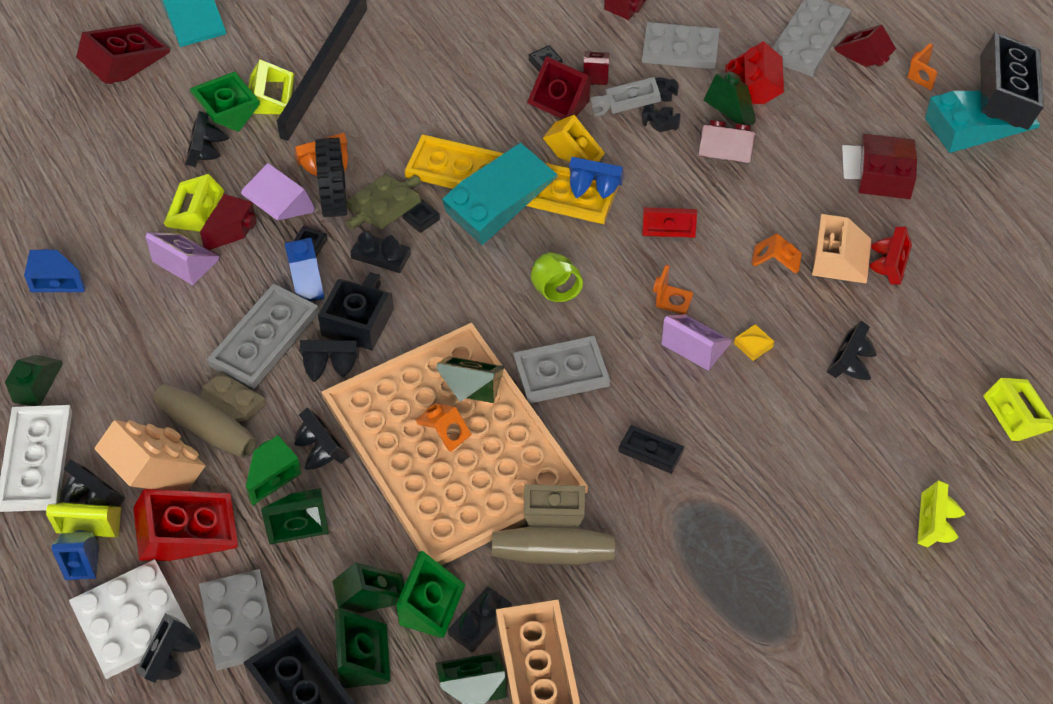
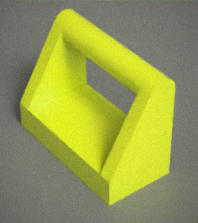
[248,59,295,114]
[164,174,224,232]
[983,378,1053,441]
[46,503,121,537]

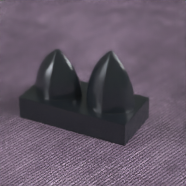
[185,111,229,167]
[350,231,411,273]
[827,321,877,380]
[299,340,359,382]
[294,407,350,470]
[62,459,125,507]
[448,586,512,653]
[136,613,201,683]

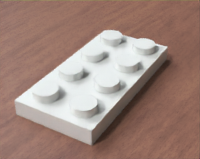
[0,405,72,512]

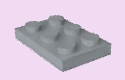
[642,22,720,69]
[513,336,610,404]
[199,569,276,670]

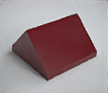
[527,56,591,119]

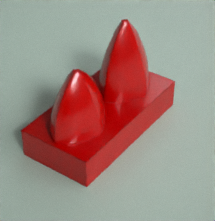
[642,207,697,238]
[869,226,912,285]

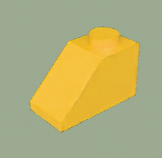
[543,115,605,162]

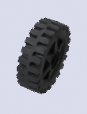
[315,138,347,217]

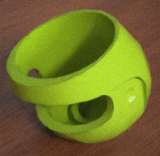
[530,252,583,302]

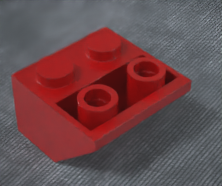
[725,41,784,104]

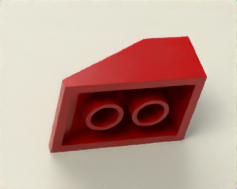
[133,489,238,561]

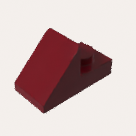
[583,51,610,85]

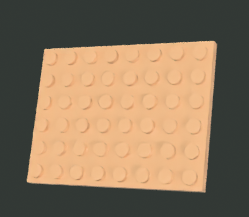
[322,323,588,566]

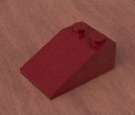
[76,24,170,84]
[858,133,917,200]

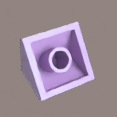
[241,163,315,221]
[146,232,220,285]
[662,314,732,371]

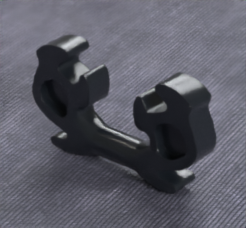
[641,77,680,132]

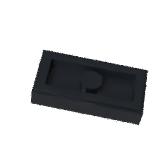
[618,425,684,474]

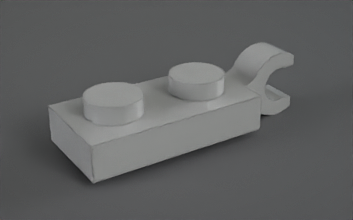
[590,77,661,117]

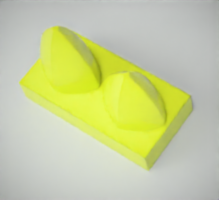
[917,480,965,548]

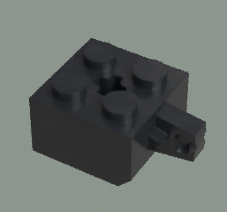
[318,272,394,351]

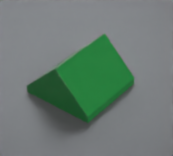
[190,72,260,132]
[396,551,466,638]

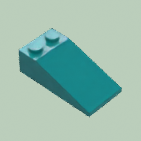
[160,0,226,47]
[925,91,1040,153]
[442,143,558,246]

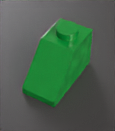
[246,435,302,505]

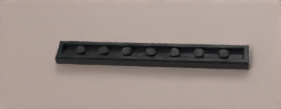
[277,0,367,141]

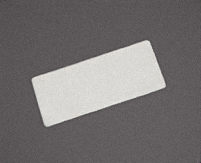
[842,145,862,179]

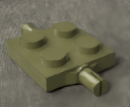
[346,174,421,230]

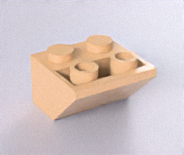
[812,214,871,283]

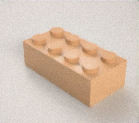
[496,600,580,704]

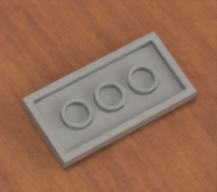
[773,0,852,77]
[207,284,319,389]

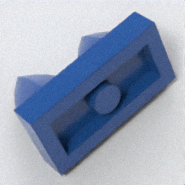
[569,157,624,199]

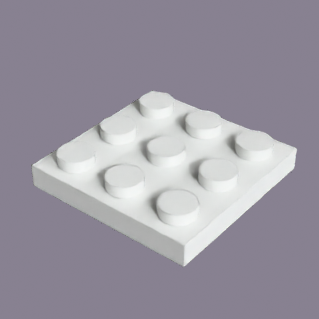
[69,559,191,679]

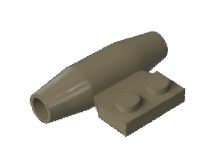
[153,372,265,458]
[492,484,615,565]

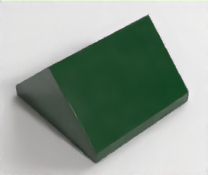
[335,608,391,688]

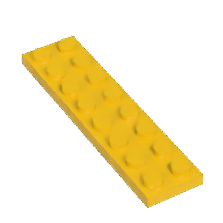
[405,134,619,224]

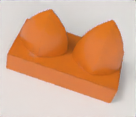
[295,133,348,176]

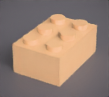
[94,420,206,491]

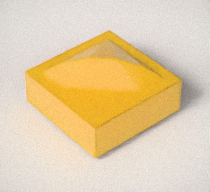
[734,324,775,361]

